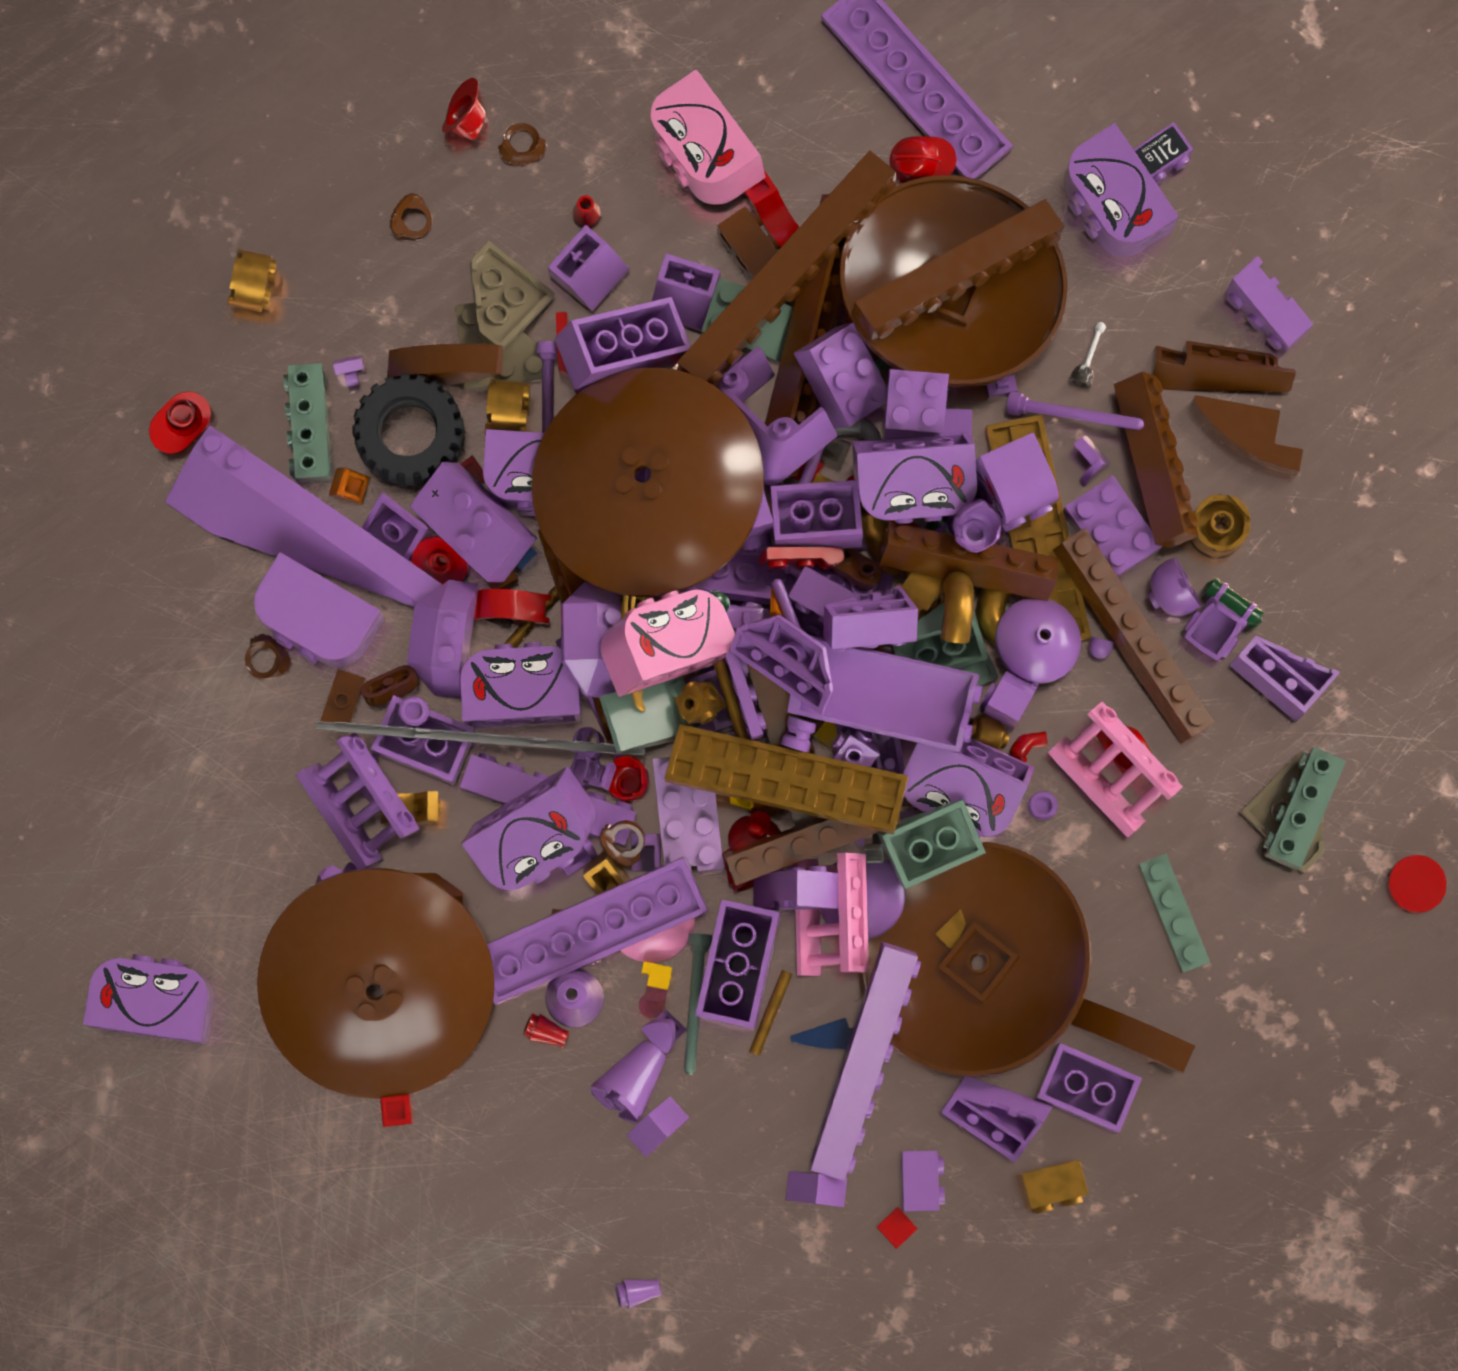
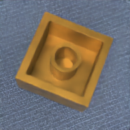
[1017,1159,1089,1214]

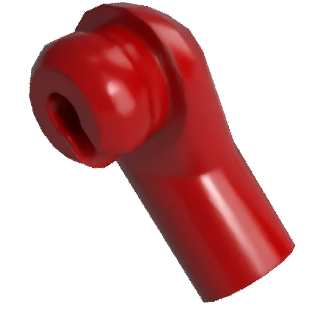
[1010,731,1048,762]

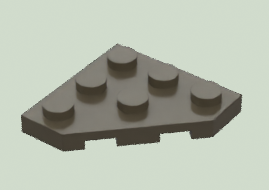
[470,241,555,351]
[455,303,543,391]
[1240,750,1325,874]

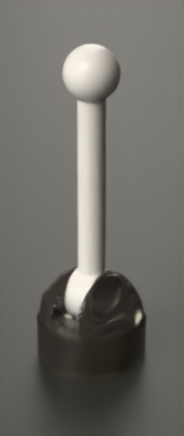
[1069,322,1106,389]

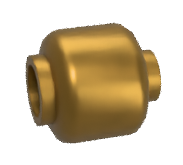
[968,714,1009,750]

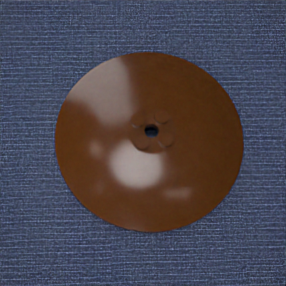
[839,175,1068,387]
[532,368,764,597]
[859,842,1092,1077]
[257,868,495,1099]

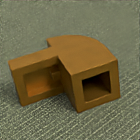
[381,791,441,825]

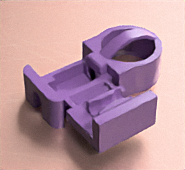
[570,727,616,790]

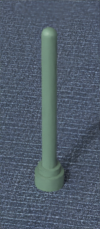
[684,933,712,1075]

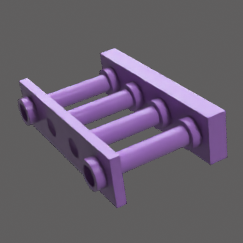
[296,733,420,869]

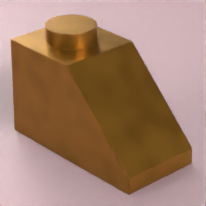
[583,851,630,894]

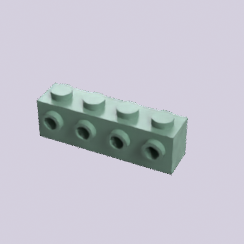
[283,363,332,484]
[1263,747,1346,870]

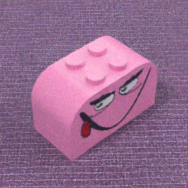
[651,69,766,205]
[601,590,735,697]

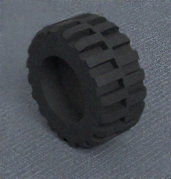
[352,373,465,489]

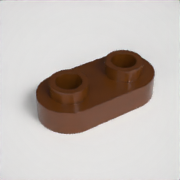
[830,548,882,590]
[361,665,419,706]

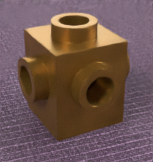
[674,681,726,725]

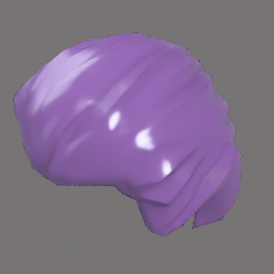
[953,499,1003,553]

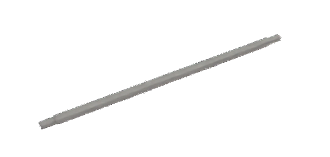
[316,721,645,755]

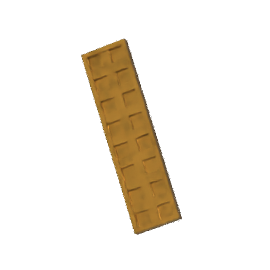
[985,414,1091,640]
[664,724,909,834]

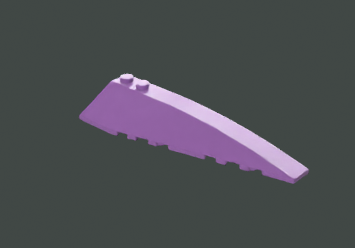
[165,425,442,607]

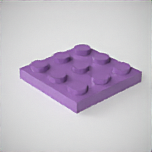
[725,652,767,743]

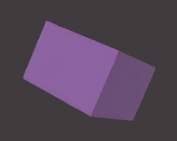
[626,1096,689,1157]
[785,1171,847,1207]

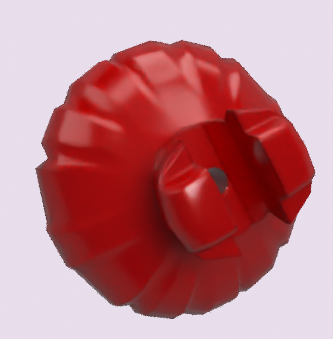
[728,810,781,850]

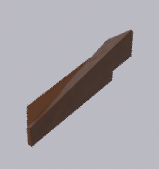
[1151,340,1296,392]

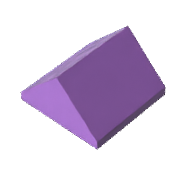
[362,493,431,561]

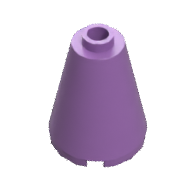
[545,969,604,1027]
[590,1040,666,1124]

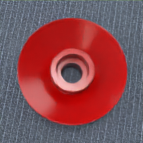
[411,536,468,585]

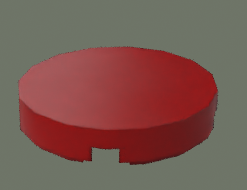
[1387,855,1447,913]

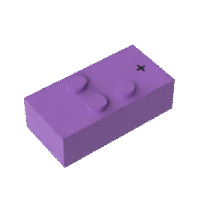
[409,462,537,582]

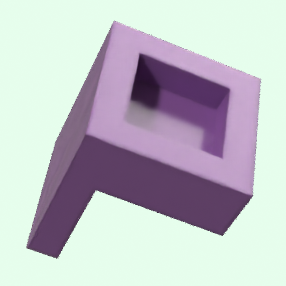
[631,834,661,872]

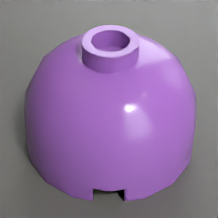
[1148,558,1201,616]

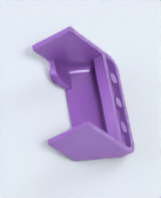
[717,346,838,485]

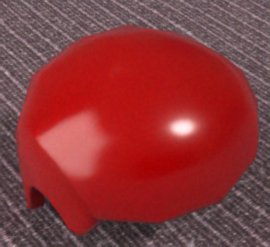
[608,755,649,802]

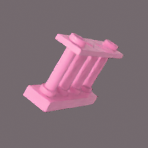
[1048,702,1183,838]
[794,852,869,976]

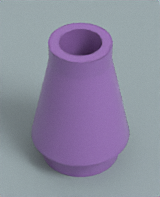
[615,1279,661,1309]

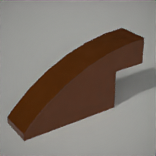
[387,344,503,385]
[1191,395,1303,477]
[1070,999,1195,1074]

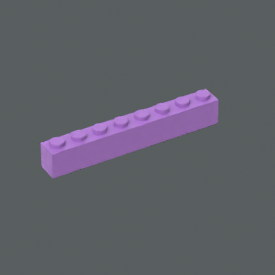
[809,942,921,1181]

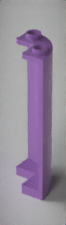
[787,636,983,753]

